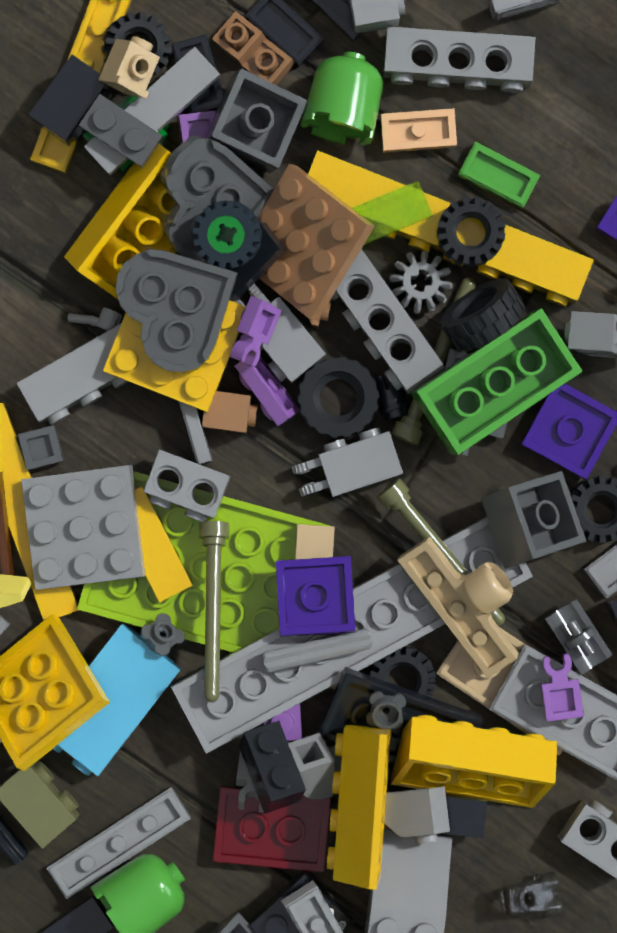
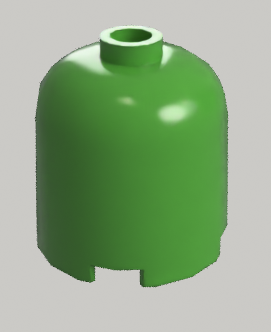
[300,52,383,146]
[91,854,185,933]

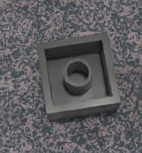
[205,68,308,174]
[481,471,586,569]

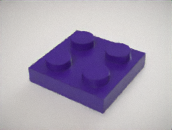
[520,384,617,480]
[276,556,356,637]

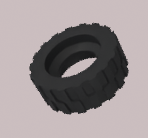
[439,278,525,352]
[298,356,379,439]

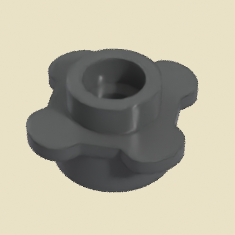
[141,613,185,656]
[366,691,406,729]

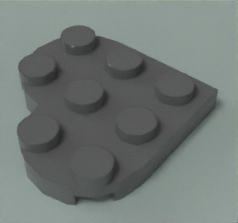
[161,135,274,263]
[116,249,237,373]

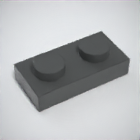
[79,94,163,169]

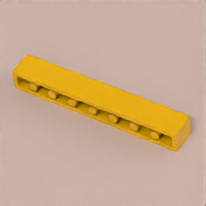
[308,150,594,307]

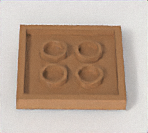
[258,164,375,320]

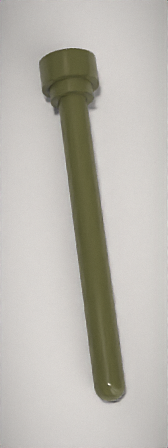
[390,277,476,446]
[377,478,505,626]
[199,521,229,702]

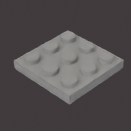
[21,465,146,590]

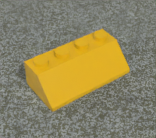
[64,144,175,300]
[391,715,557,808]
[327,725,391,890]

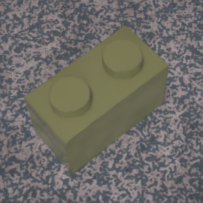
[0,762,80,849]

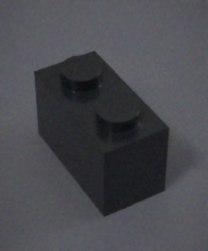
[29,54,112,146]
[238,721,306,814]

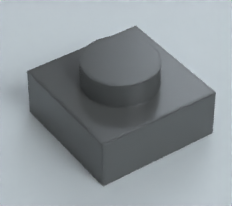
[18,425,64,470]

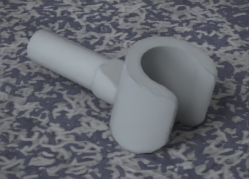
[68,307,122,331]

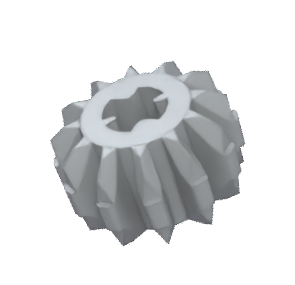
[389,251,452,314]

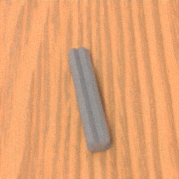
[262,629,372,672]

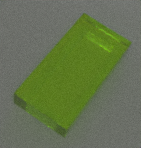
[352,181,433,245]

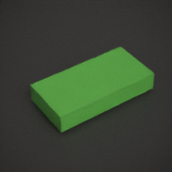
[458,141,540,209]

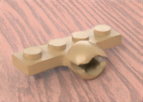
[398,536,519,678]

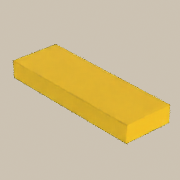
[135,486,193,603]

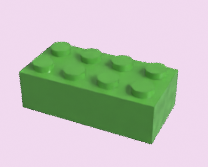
[411,308,583,455]

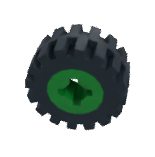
[192,201,262,269]

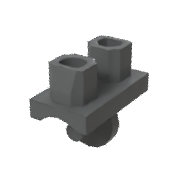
[544,598,613,675]

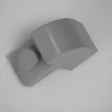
[288,733,342,799]

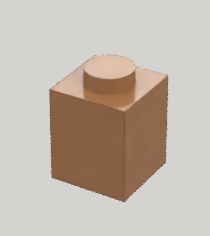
[202,391,258,434]

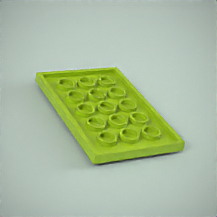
[77,471,330,652]

